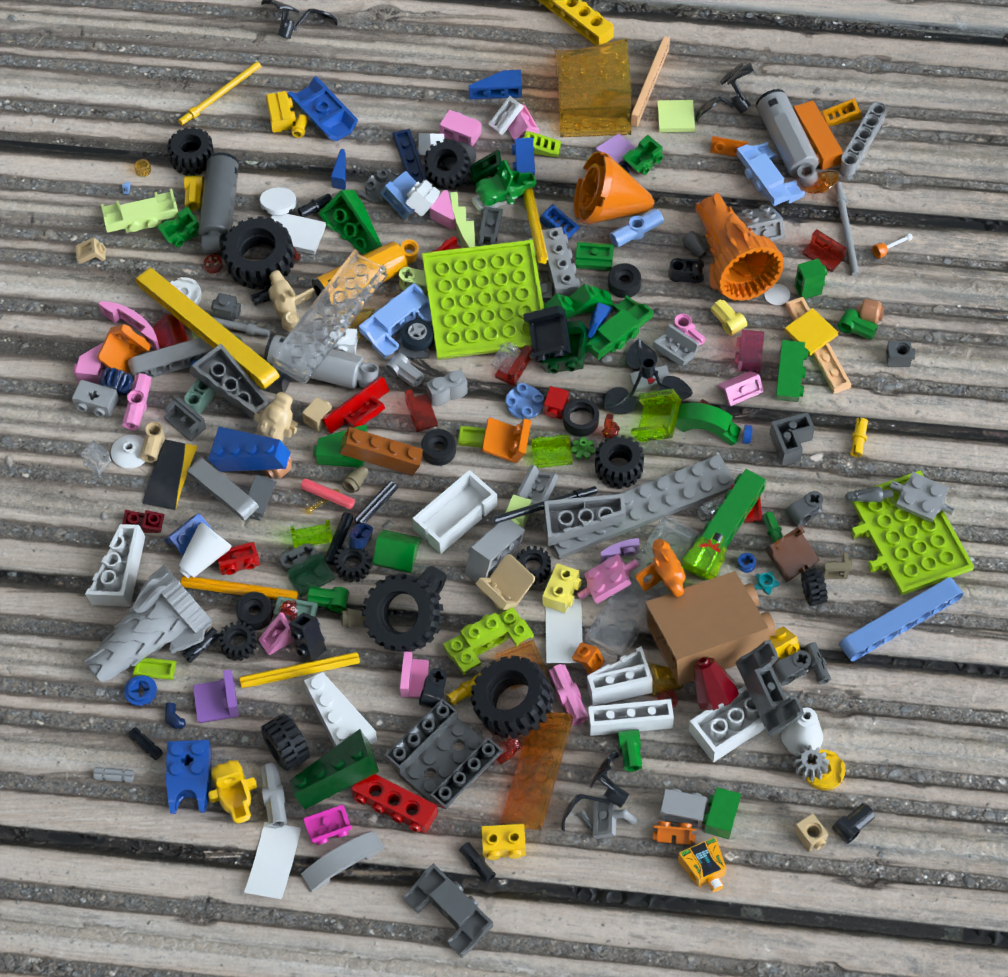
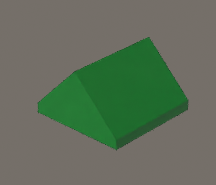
[373,529,422,573]

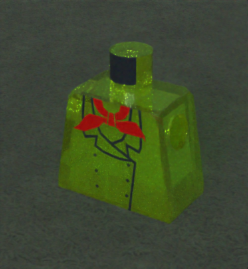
[682,533,727,580]

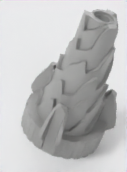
[84,565,213,682]

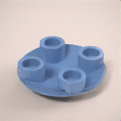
[505,383,544,419]

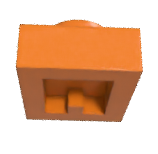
[572,643,605,675]

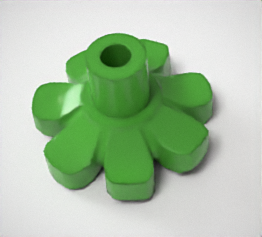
[571,437,596,460]

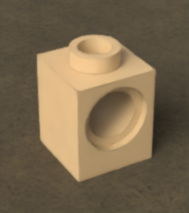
[302,397,332,433]
[794,814,828,852]

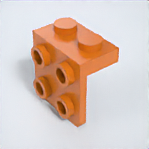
[97,324,151,374]

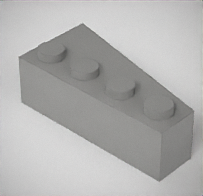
[544,494,626,546]

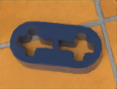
[348,523,373,549]

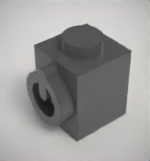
[211,293,241,322]

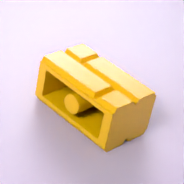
[266,91,296,133]

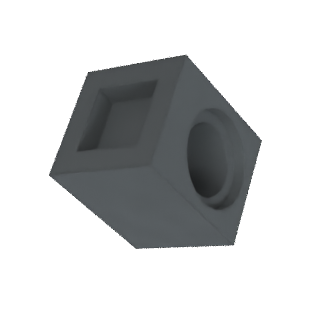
[886,341,915,367]

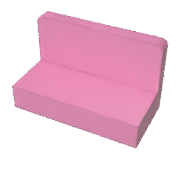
[501,103,540,141]
[717,371,764,406]
[400,651,429,698]

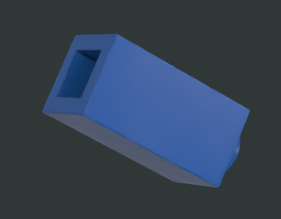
[511,138,535,176]

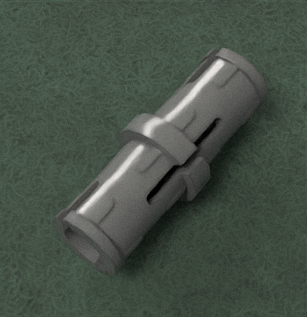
[804,642,831,685]

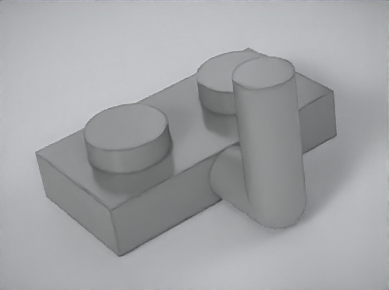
[593,795,637,839]

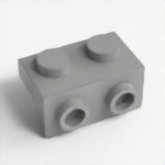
[652,324,699,367]
[516,465,559,505]

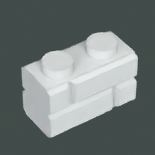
[406,180,440,216]

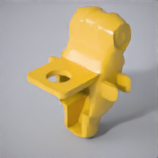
[208,760,257,824]

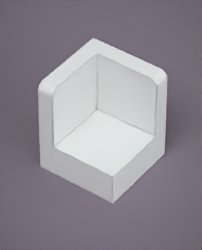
[418,133,444,155]

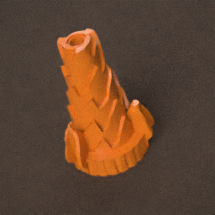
[695,192,784,301]

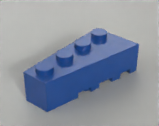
[208,427,291,472]

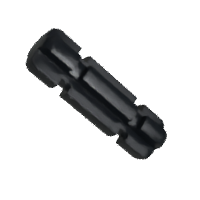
[128,727,163,760]

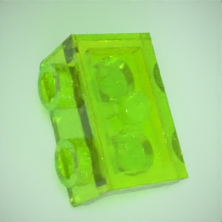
[531,434,573,468]

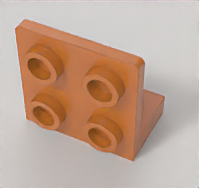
[481,417,531,463]

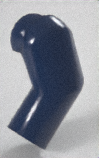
[165,702,186,729]

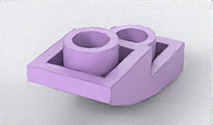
[600,538,640,564]

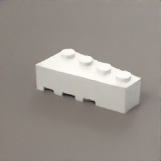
[85,524,145,607]
[304,672,377,747]

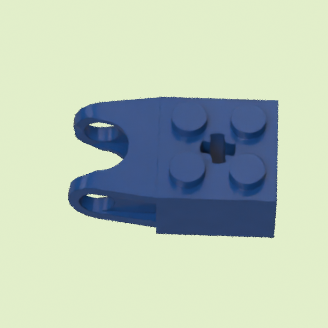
[166,740,212,814]

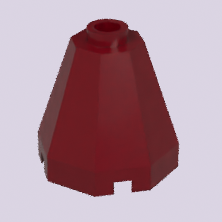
[694,657,739,711]

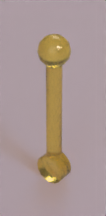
[306,489,340,514]

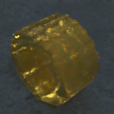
[134,159,151,177]

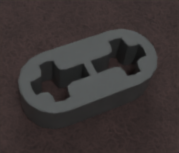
[281,544,317,572]

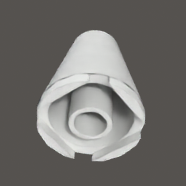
[179,522,232,578]
[781,708,823,755]

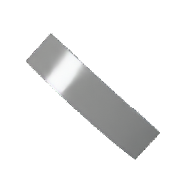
[301,831,385,892]

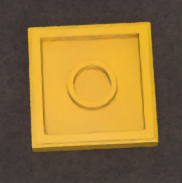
[784,308,838,356]

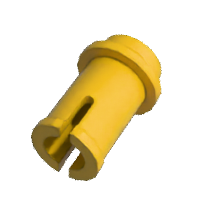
[291,115,308,138]

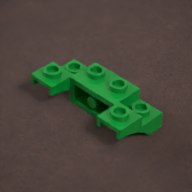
[585,295,653,360]

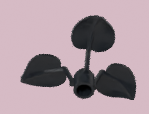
[261,0,338,39]
[695,63,754,123]
[604,338,693,414]
[561,750,629,832]

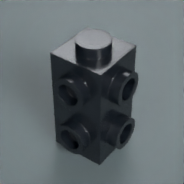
[289,612,327,661]

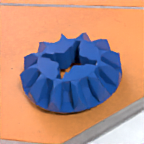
[124,675,158,707]

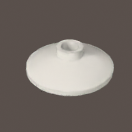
[111,435,146,469]

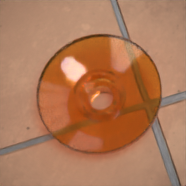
[804,171,839,194]

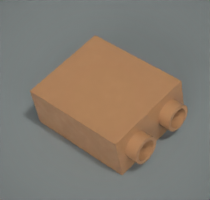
[645,571,776,686]

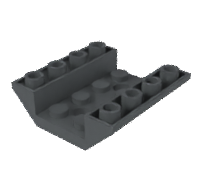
[385,699,503,809]

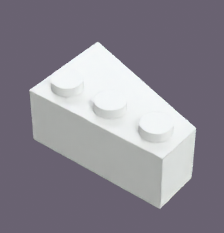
[587,646,652,706]

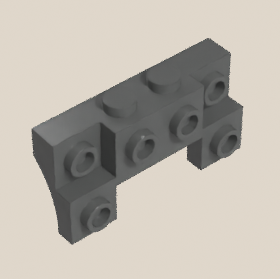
[735,640,804,736]
[403,863,493,958]

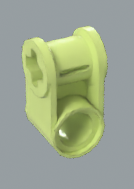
[399,267,428,295]

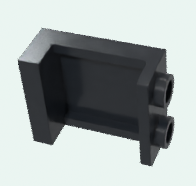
[523,306,571,363]

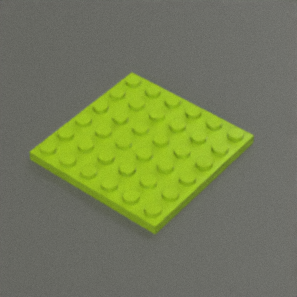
[422,240,544,360]

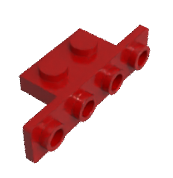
[322,376,389,434]

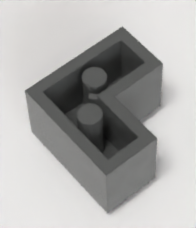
[769,412,815,465]

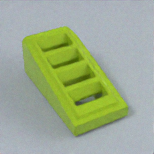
[524,131,561,157]

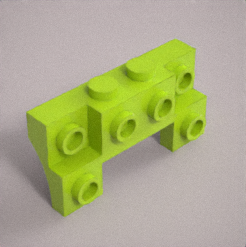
[443,607,534,675]

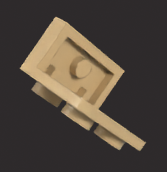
[476,554,535,610]

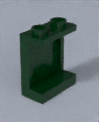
[542,320,588,374]

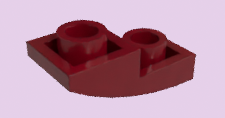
[122,509,165,533]

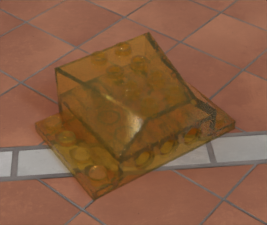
[555,38,632,138]

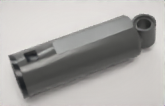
[198,152,239,253]

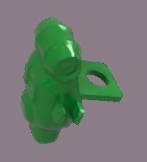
[476,160,536,206]

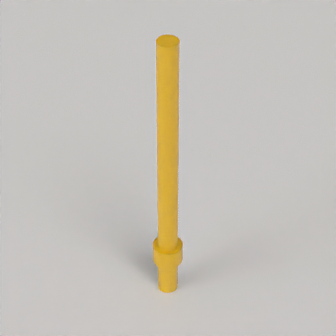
[178,61,261,126]

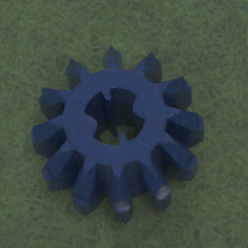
[100,367,134,395]

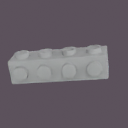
[542,227,580,297]

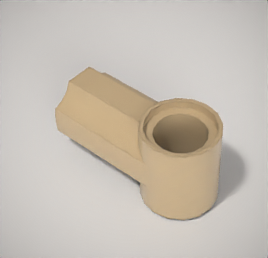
[140,422,165,463]

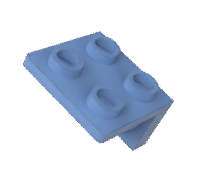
[380,171,417,220]

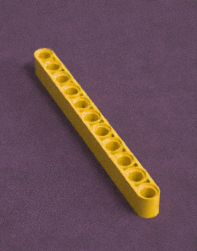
[135,267,279,390]

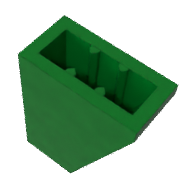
[313,425,368,468]

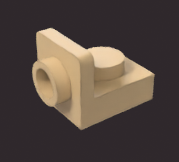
[76,237,106,264]

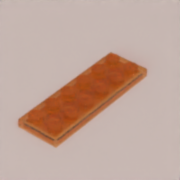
[500,712,574,830]

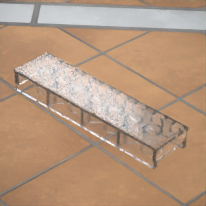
[272,249,387,384]
[585,514,699,662]

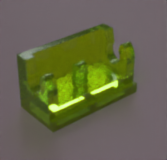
[290,519,333,549]

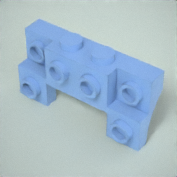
[737,142,805,206]
[359,283,432,359]

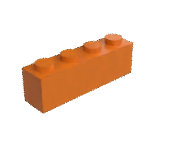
[793,100,843,170]

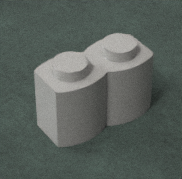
[427,370,468,406]

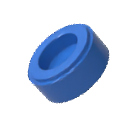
[742,425,752,444]

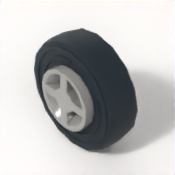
[401,319,434,351]

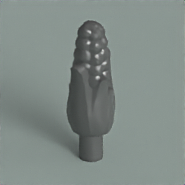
[845,486,893,503]

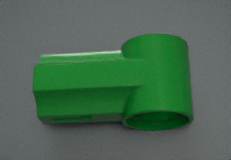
[837,309,878,340]
[307,586,350,613]
[618,729,642,772]

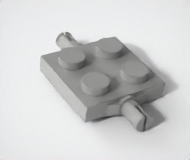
[889,472,955,523]

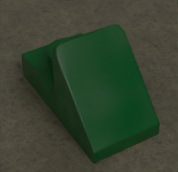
[470,149,502,183]

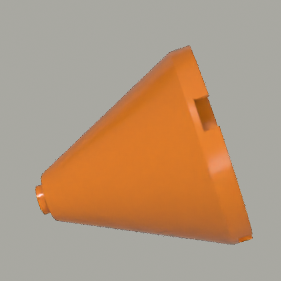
[574,151,654,225]

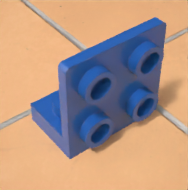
[164,513,212,556]

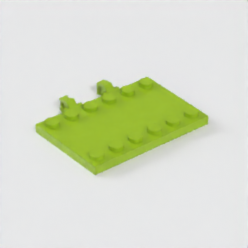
[850,470,974,596]

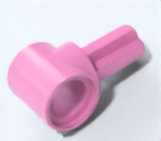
[674,314,706,346]

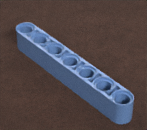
[839,577,964,661]

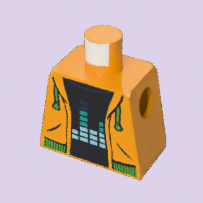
[678,837,726,892]

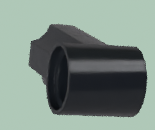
[832,803,876,844]

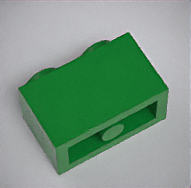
[794,258,827,299]
[702,787,741,839]

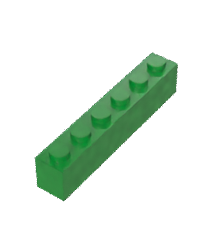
[684,469,766,581]

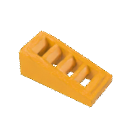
[821,98,862,127]

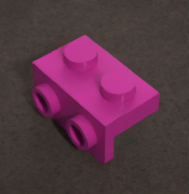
[303,804,352,845]

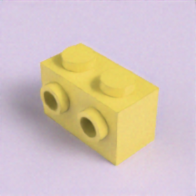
[542,563,582,613]

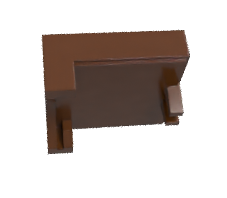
[764,526,820,582]

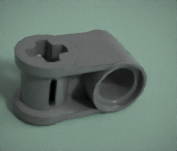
[786,491,823,527]
[772,651,811,686]

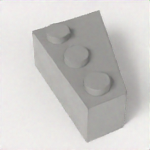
[464,520,525,582]

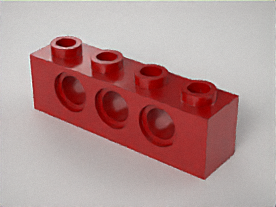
[352,774,438,834]

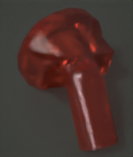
[602,413,620,439]
[280,600,298,622]
[497,738,523,765]

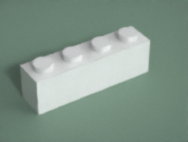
[588,699,674,736]

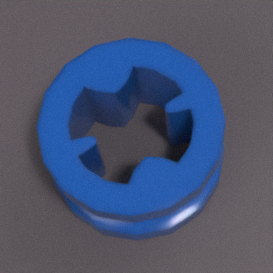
[738,553,756,573]

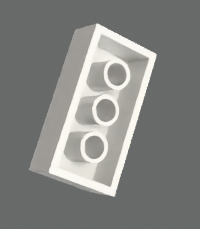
[689,685,765,762]

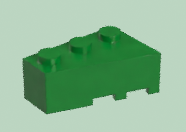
[775,340,808,402]

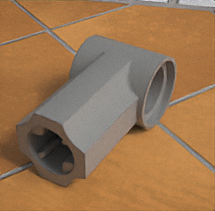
[385,353,424,388]

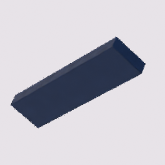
[392,129,428,184]

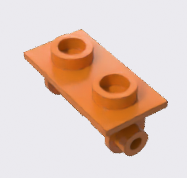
[710,136,748,157]
[652,821,696,845]

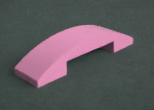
[99,301,160,351]

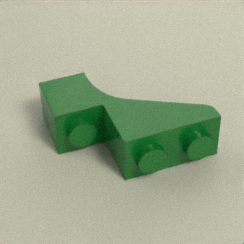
[544,284,614,319]

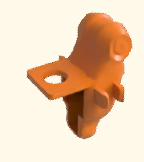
[635,539,686,598]

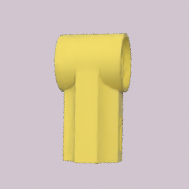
[711,299,747,336]

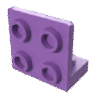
[193,670,239,723]

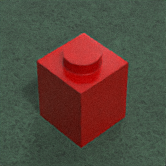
[544,386,569,419]

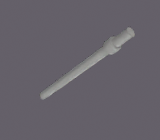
[834,182,859,276]
[163,307,271,337]

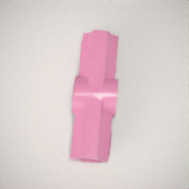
[122,373,152,431]
[549,664,588,726]

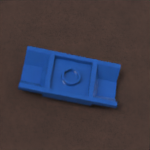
[288,76,358,141]

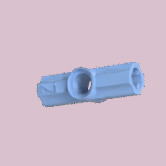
[609,209,664,247]

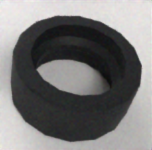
[563,398,599,437]

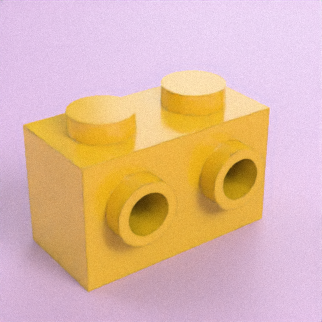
[482,824,526,860]

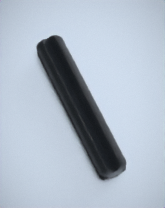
[354,480,398,524]
[324,512,353,565]

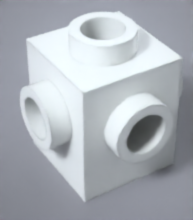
[329,327,358,355]

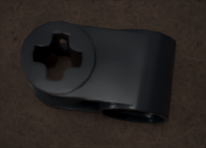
[668,258,704,284]
[419,668,447,708]

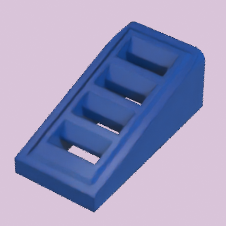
[331,149,346,190]
[540,204,580,240]
[587,302,611,338]

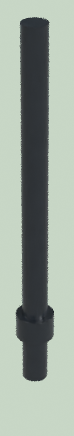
[492,486,598,524]

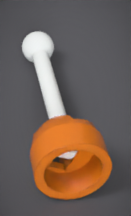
[872,233,912,259]

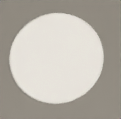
[764,284,790,305]

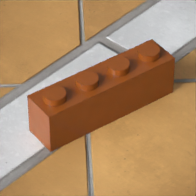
[339,427,423,476]

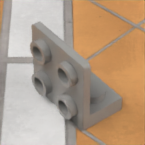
[737,205,785,241]

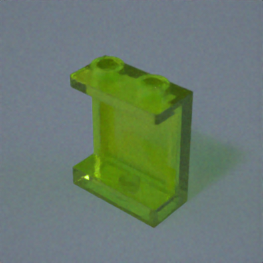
[631,389,682,442]

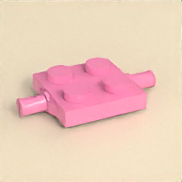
[577,554,640,604]

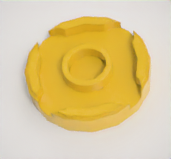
[806,749,846,791]

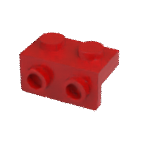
[217,542,260,575]

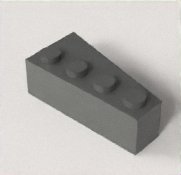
[189,344,270,420]

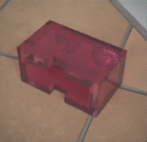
[735,329,764,373]

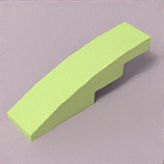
[450,192,475,248]

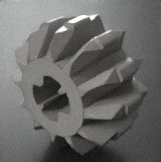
[793,745,829,782]

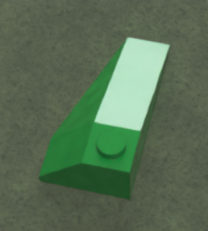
[319,190,382,255]

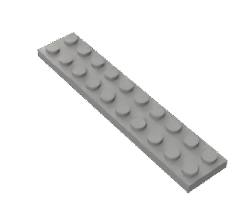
[543,454,735,559]

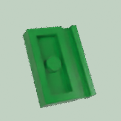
[575,242,614,271]

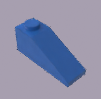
[469,70,522,100]

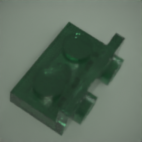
[287,552,335,598]

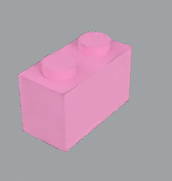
[440,110,481,147]

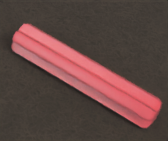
[300,478,355,509]

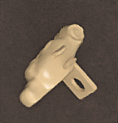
[269,270,314,332]
[254,392,298,442]

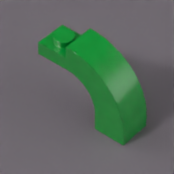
[670,403,741,446]

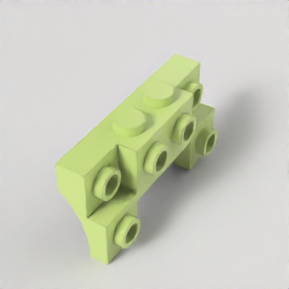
[101,189,178,233]

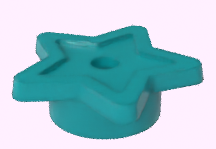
[755,571,780,595]

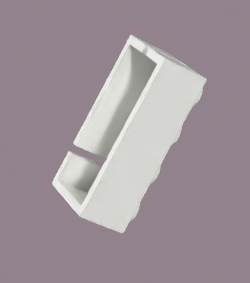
[412,470,497,554]

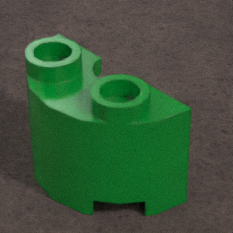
[622,135,663,175]
[157,207,199,247]

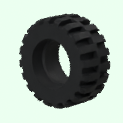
[222,216,295,289]
[362,574,444,652]
[471,656,554,739]

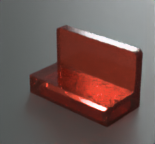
[802,229,847,272]
[153,314,188,349]
[495,345,532,386]
[404,389,438,432]

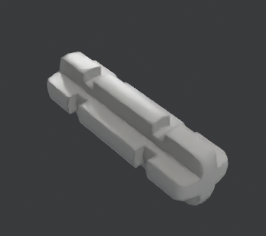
[93,767,135,782]

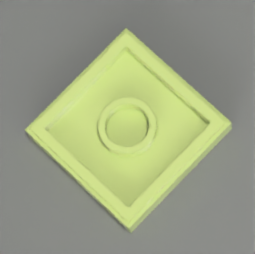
[657,100,695,132]

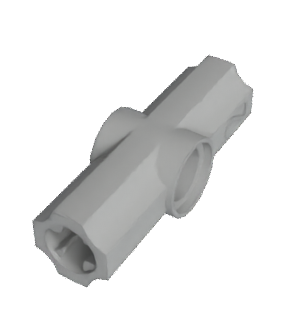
[260,763,287,828]

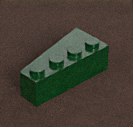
[290,729,379,809]

